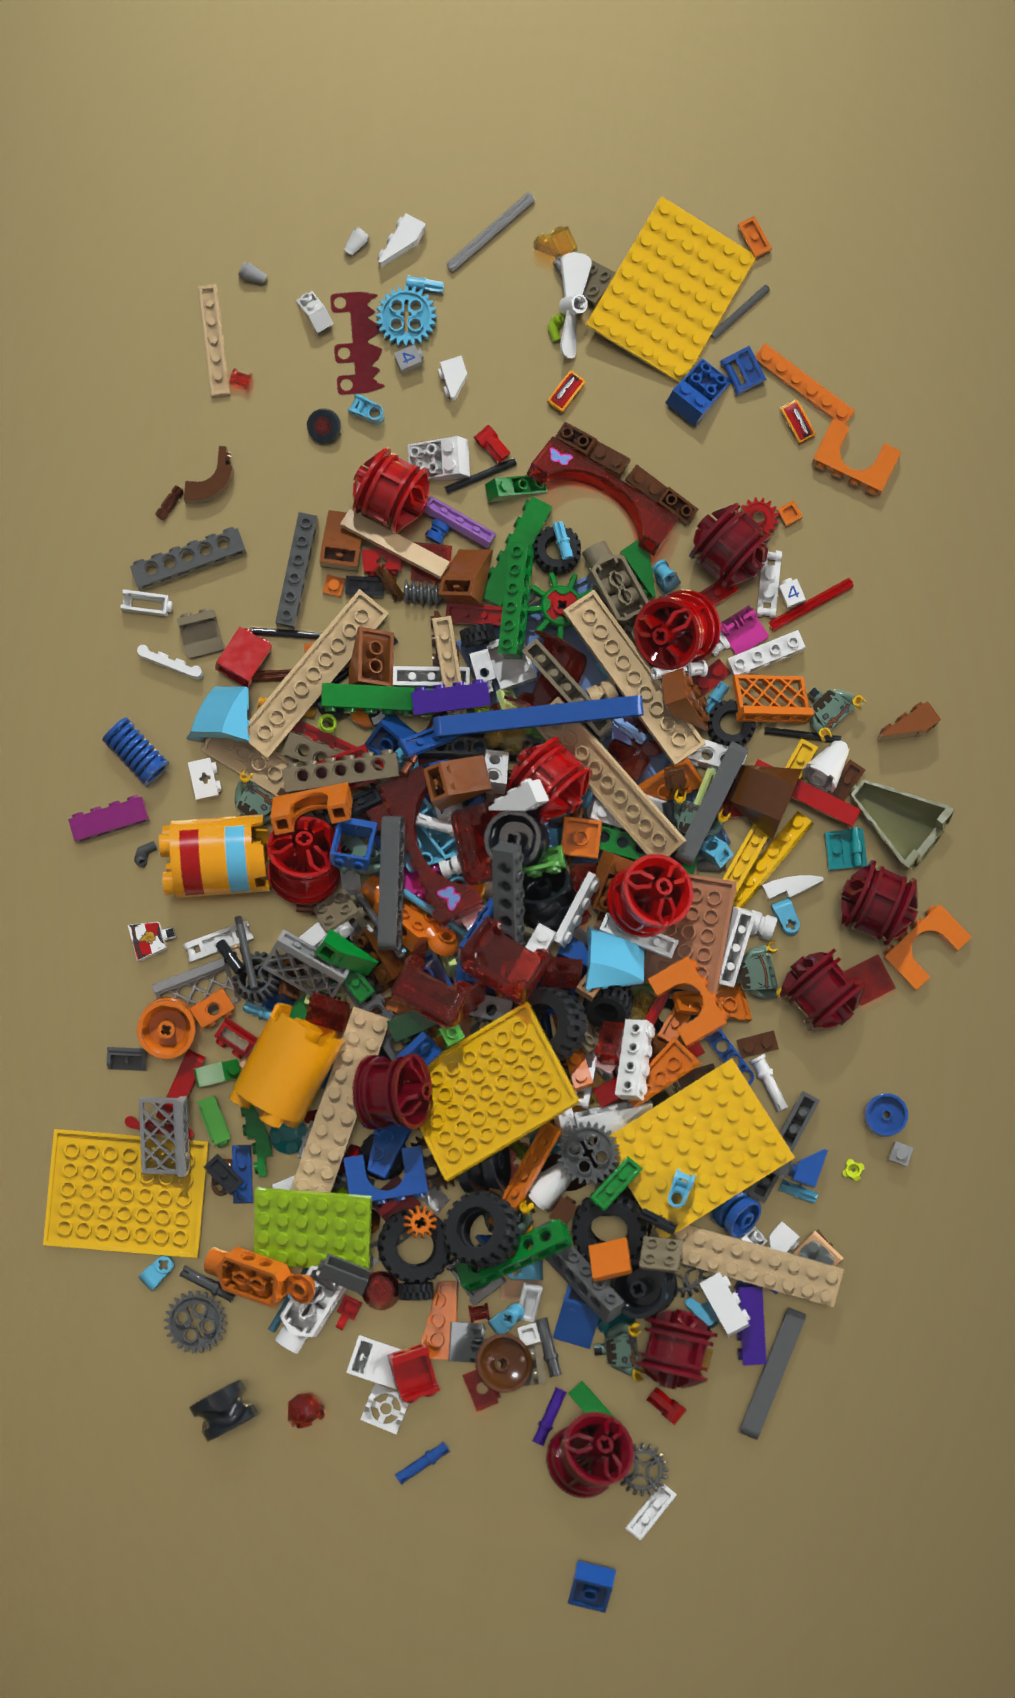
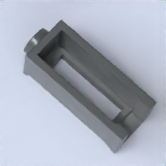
[317,1253,371,1296]

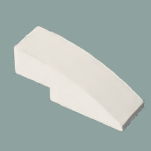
[761,875,824,901]

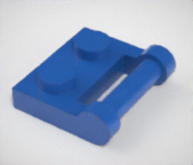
[720,346,767,395]

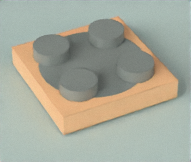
[792,1231,843,1266]

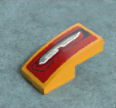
[547,370,586,413]
[780,399,816,443]

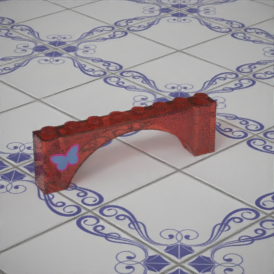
[526,436,680,556]
[379,765,485,926]

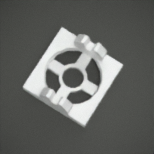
[360,1383,409,1434]

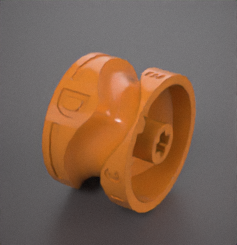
[137,997,197,1059]

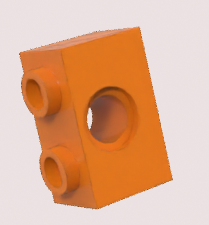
[190,987,235,1029]

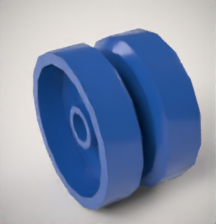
[864,1094,908,1137]
[712,1190,762,1238]

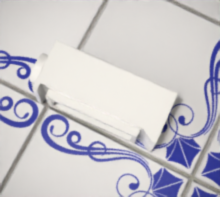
[120,590,172,617]

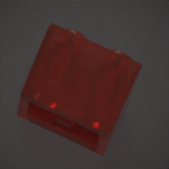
[607,738,651,783]

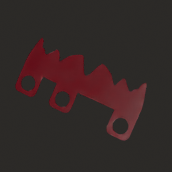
[330,292,385,395]

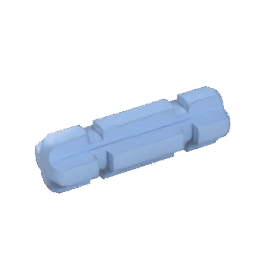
[612,718,647,745]

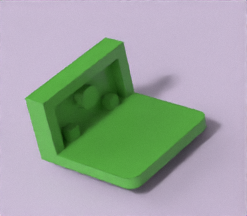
[522,845,566,878]

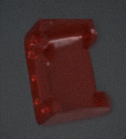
[451,802,503,885]
[460,916,553,1005]

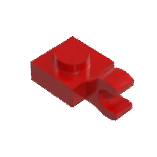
[335,1294,362,1331]

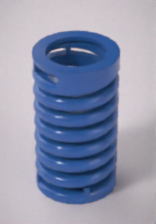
[102,717,169,786]

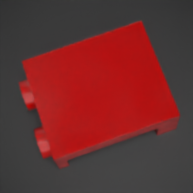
[215,626,272,687]
[388,1343,440,1403]

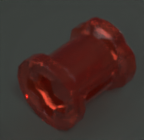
[229,368,253,390]
[468,1303,490,1323]

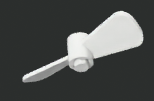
[559,253,592,359]

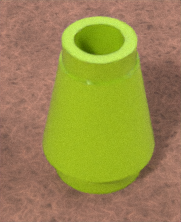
[318,714,337,733]

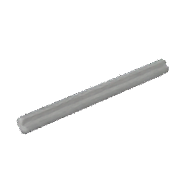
[446,192,535,271]

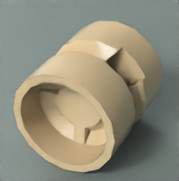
[586,678,619,700]

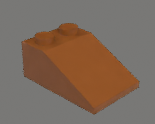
[349,626,394,686]

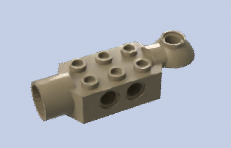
[582,541,649,650]

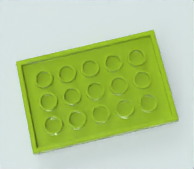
[254,1187,372,1270]

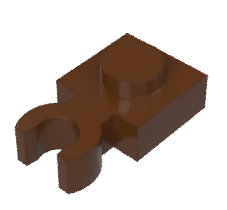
[664,766,686,801]

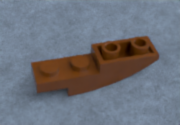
[555,422,631,476]
[625,464,698,524]

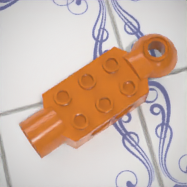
[359,875,458,956]
[204,1247,315,1308]

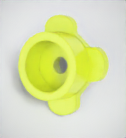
[842,1159,864,1181]

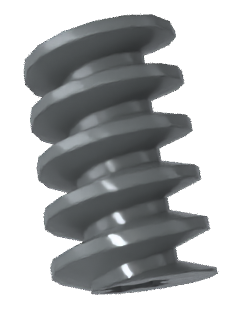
[403,580,442,608]

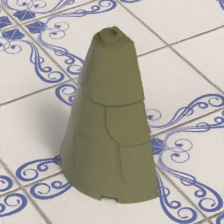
[850,780,954,871]

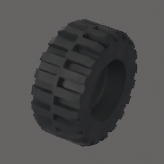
[515,987,587,1061]
[443,1191,521,1269]
[572,1192,647,1262]
[377,1208,451,1284]

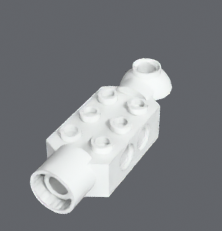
[275,1266,347,1354]

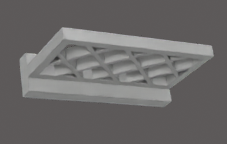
[261,929,350,1006]
[152,957,241,1028]
[139,1096,190,1177]

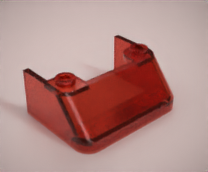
[504,630,587,708]
[391,943,487,1028]

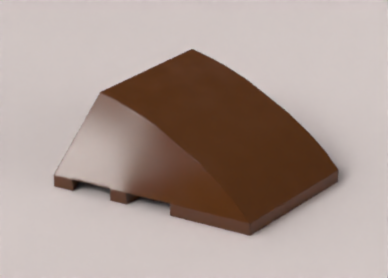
[727,765,802,840]

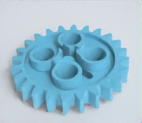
[376,285,437,347]

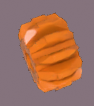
[403,1206,437,1239]

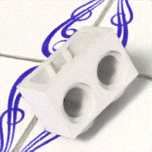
[484,749,509,794]

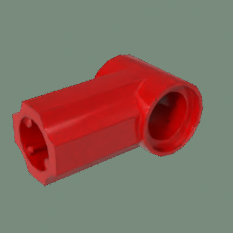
[474,425,511,464]
[646,1387,687,1425]

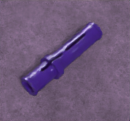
[532,1387,567,1446]

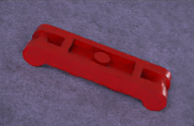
[125,1116,194,1140]

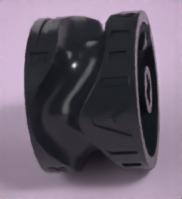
[484,811,550,868]
[522,869,577,930]
[457,1146,511,1193]
[610,1256,677,1319]
[189,1379,259,1442]

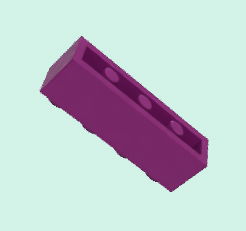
[68,795,150,843]

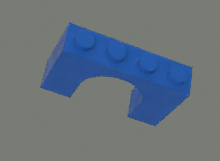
[344,1146,429,1205]

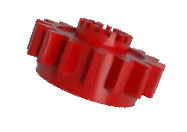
[738,497,779,535]

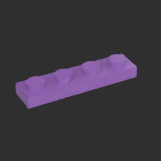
[424,496,496,548]

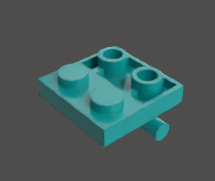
[825,827,867,871]

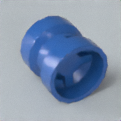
[425,519,450,545]

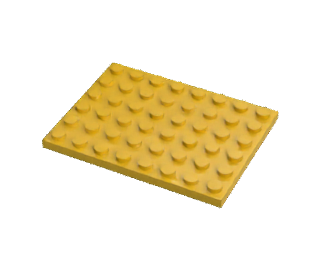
[585,196,756,383]
[419,1001,580,1181]
[609,1058,795,1238]
[43,1129,209,1258]

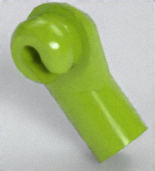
[547,314,564,343]

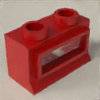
[214,1017,258,1059]

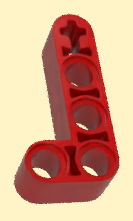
[156,1049,206,1125]

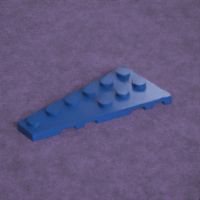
[367,1055,412,1180]

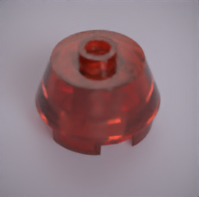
[362,1271,399,1310]
[287,1393,325,1429]

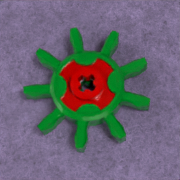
[528,572,594,644]

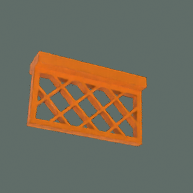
[732,674,814,723]

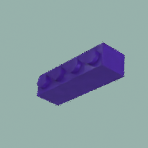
[411,679,490,715]
[735,1284,766,1365]

